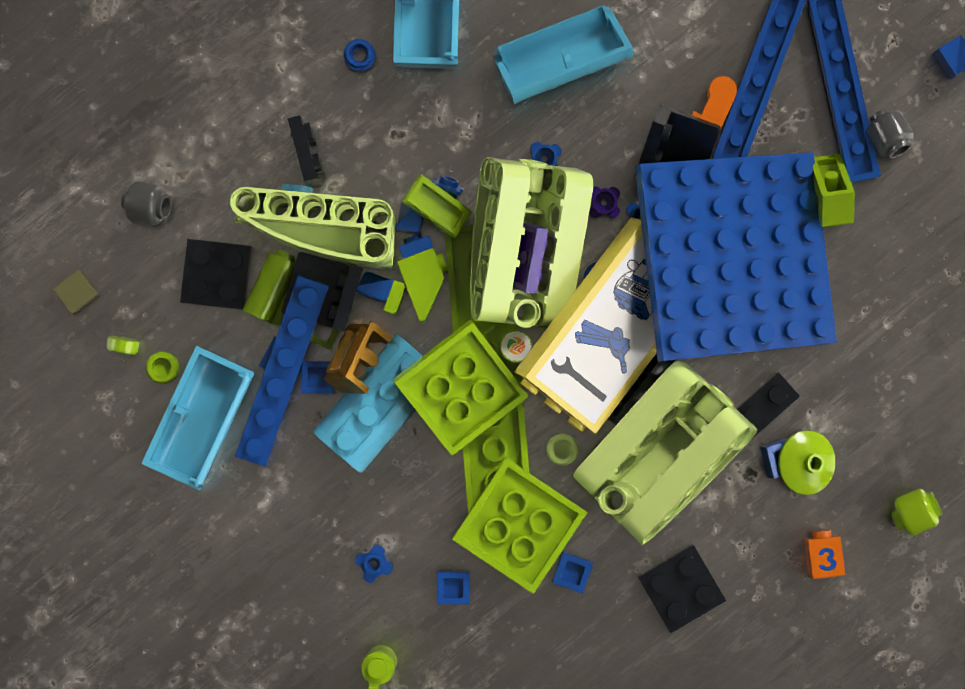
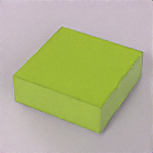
[383,280,407,316]

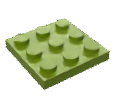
[392,320,529,456]
[452,458,588,594]

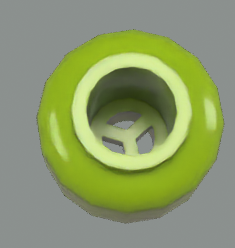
[891,488,943,536]

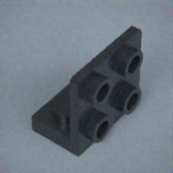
[634,104,721,176]
[281,252,363,331]

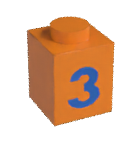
[803,530,845,579]

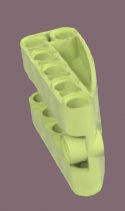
[470,157,593,328]
[230,187,397,270]
[573,360,757,545]

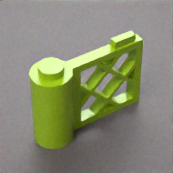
[243,249,357,350]
[361,645,397,689]

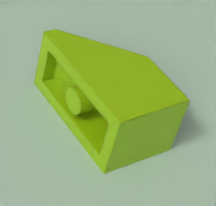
[812,154,855,227]
[397,248,448,323]

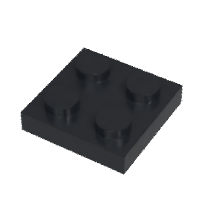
[287,115,325,188]
[180,239,253,310]
[637,544,726,633]

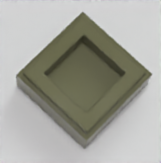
[53,269,99,314]

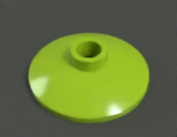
[778,430,835,495]

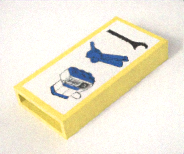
[514,217,657,434]

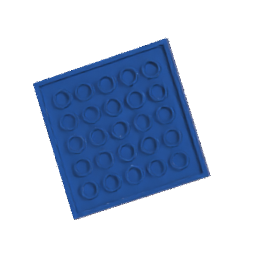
[635,152,837,362]

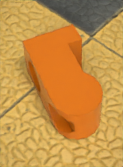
[691,76,737,127]

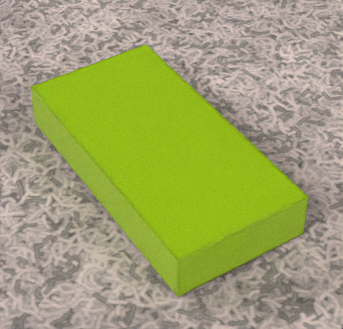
[401,174,473,238]

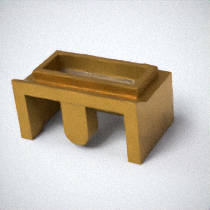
[324,321,393,394]

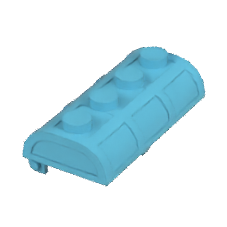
[393,0,459,68]
[493,5,634,104]
[313,334,423,473]
[141,346,255,491]

